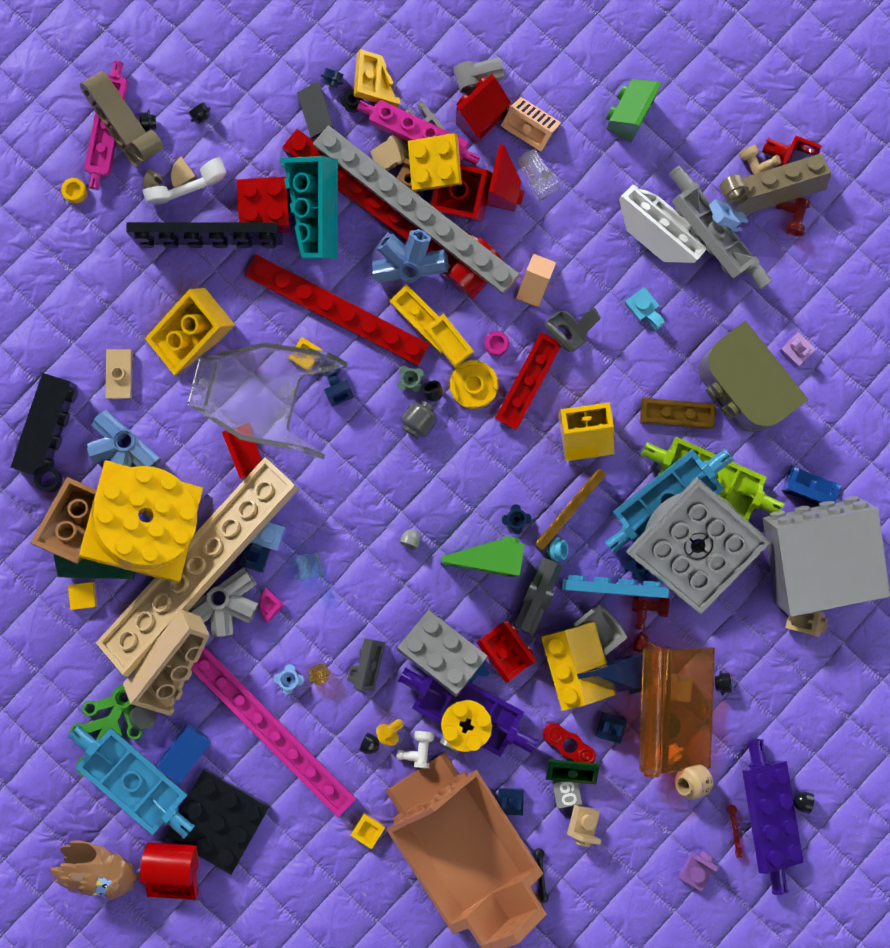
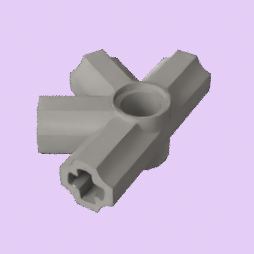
[188,567,259,637]

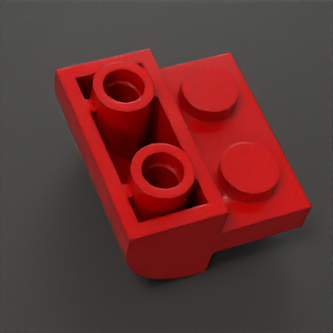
[440,230,504,300]
[140,842,199,900]

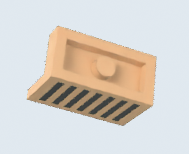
[501,97,561,152]

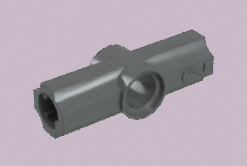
[514,557,563,635]

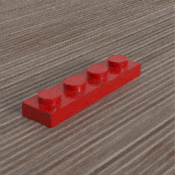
[494,332,561,431]

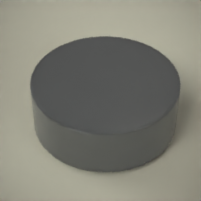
[129,706,156,731]

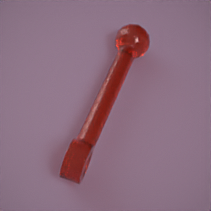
[727,804,743,858]

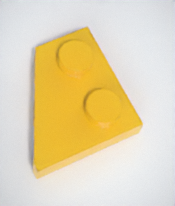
[354,49,400,108]

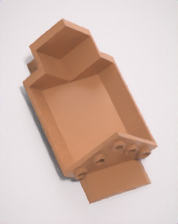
[386,752,547,948]

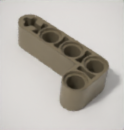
[80,71,163,167]

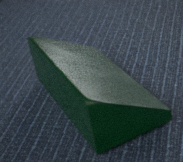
[546,759,600,785]

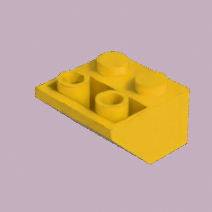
[558,402,615,462]

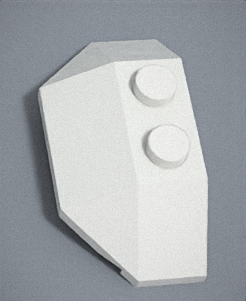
[619,185,707,263]

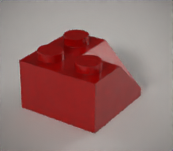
[431,164,493,222]

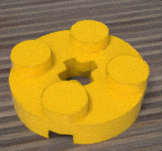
[441,700,492,752]

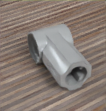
[453,57,505,93]

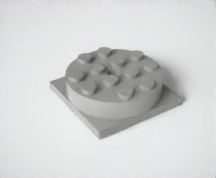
[626,477,771,614]

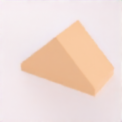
[516,254,556,308]

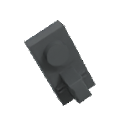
[347,638,386,691]

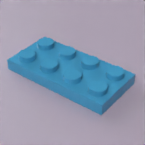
[561,575,669,598]

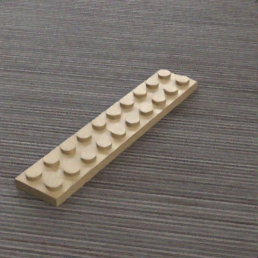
[96,457,299,677]

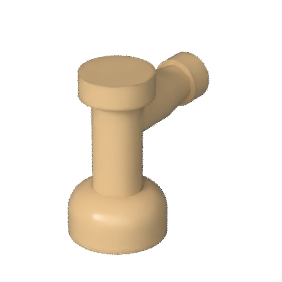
[738,144,781,174]

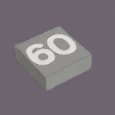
[552,781,582,809]

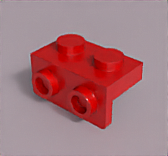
[476,620,536,683]

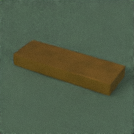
[639,398,716,429]

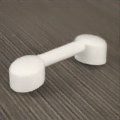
[142,157,226,205]

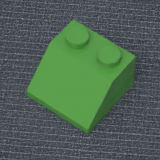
[606,79,662,142]

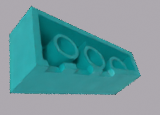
[280,156,338,259]

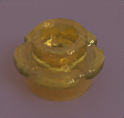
[307,663,331,685]

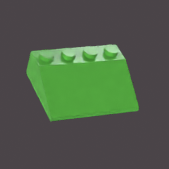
[441,536,525,577]

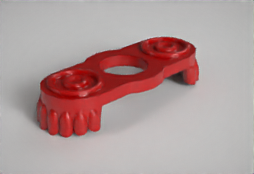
[542,722,596,763]

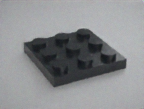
[165,768,270,875]

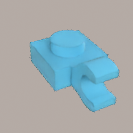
[624,287,665,331]

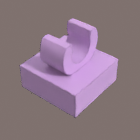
[779,332,816,368]

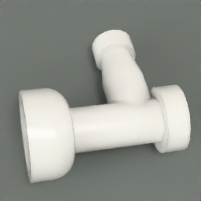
[397,731,435,768]

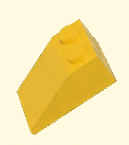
[145,288,235,376]

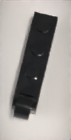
[10,373,78,492]

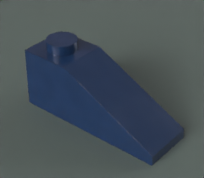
[577,653,653,694]

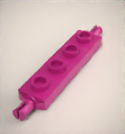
[84,60,129,190]
[357,100,480,166]

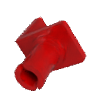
[762,135,822,166]

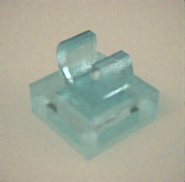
[291,552,323,581]

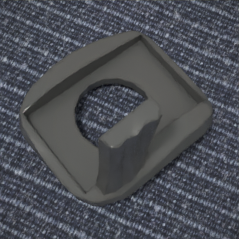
[545,308,601,352]

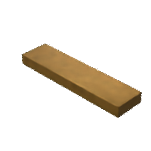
[534,469,607,551]

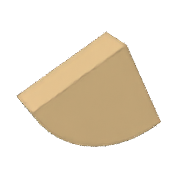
[171,156,196,188]

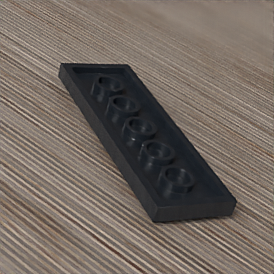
[126,222,283,248]

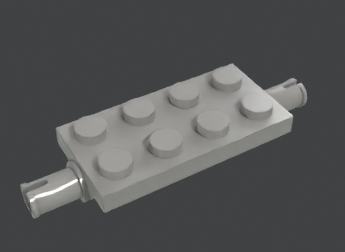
[668,165,773,290]

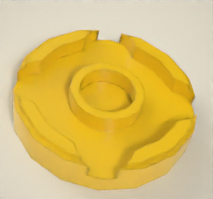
[449,360,498,409]

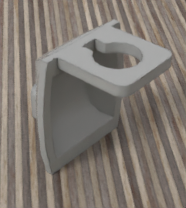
[573,604,628,656]

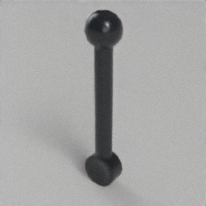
[534,848,549,903]

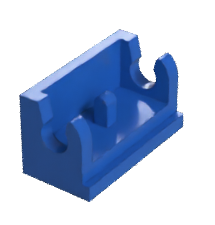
[781,465,841,506]
[156,722,211,784]

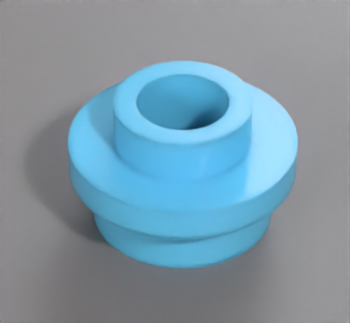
[547,537,568,562]

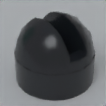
[422,380,443,402]
[359,732,379,755]
[793,792,814,814]

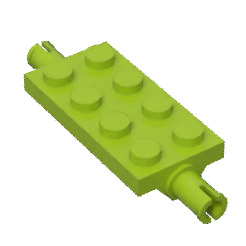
[641,437,785,521]

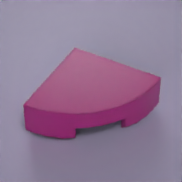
[260,588,285,623]

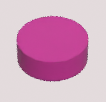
[484,331,509,357]

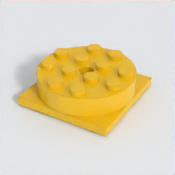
[78,460,203,583]

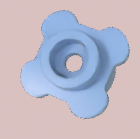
[274,664,304,695]

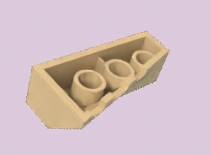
[123,609,210,716]

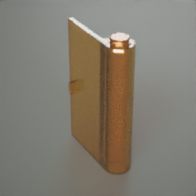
[639,647,715,778]

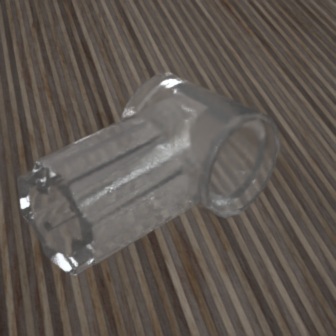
[517,149,561,202]

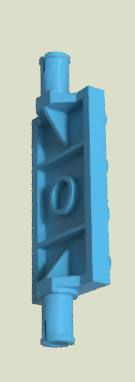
[605,448,734,554]
[68,725,195,839]

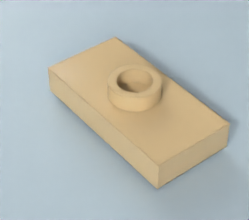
[105,349,133,399]

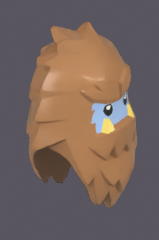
[50,840,140,901]

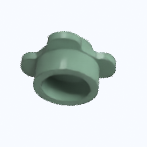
[398,366,424,392]

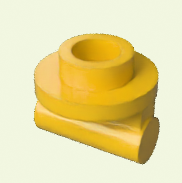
[376,719,404,746]

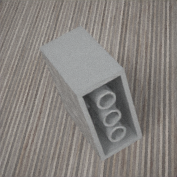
[763,496,890,617]

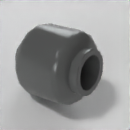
[401,401,437,439]

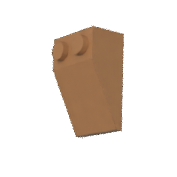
[30,477,96,565]

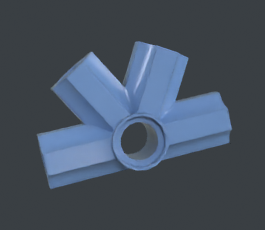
[372,229,449,283]
[87,410,162,467]

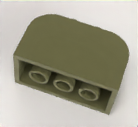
[699,320,809,432]

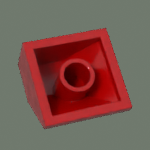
[487,144,524,212]

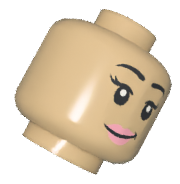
[675,764,713,800]

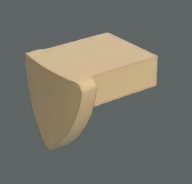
[370,135,409,171]

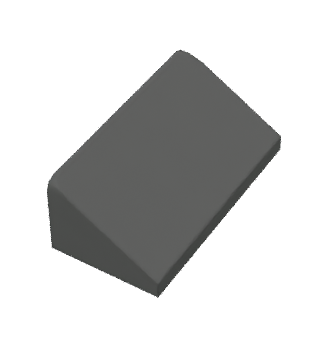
[297,82,333,139]

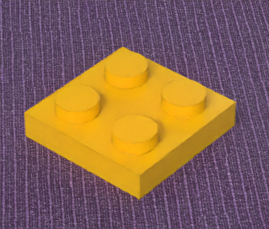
[408,133,462,192]

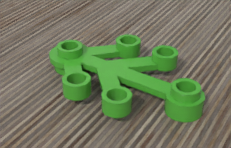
[70,685,144,777]

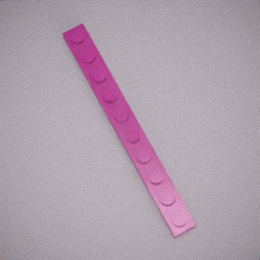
[191,646,356,817]

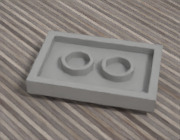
[397,610,488,697]

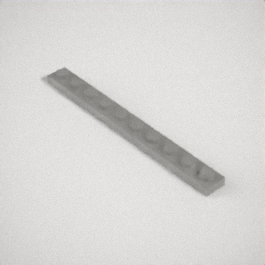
[313,125,519,295]

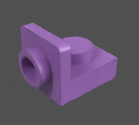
[678,850,719,892]

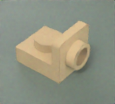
[785,611,828,637]
[567,805,601,847]

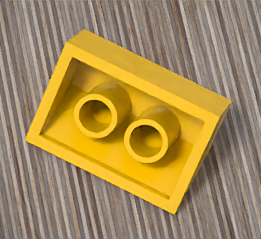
[541,621,616,711]

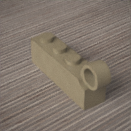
[720,153,831,215]

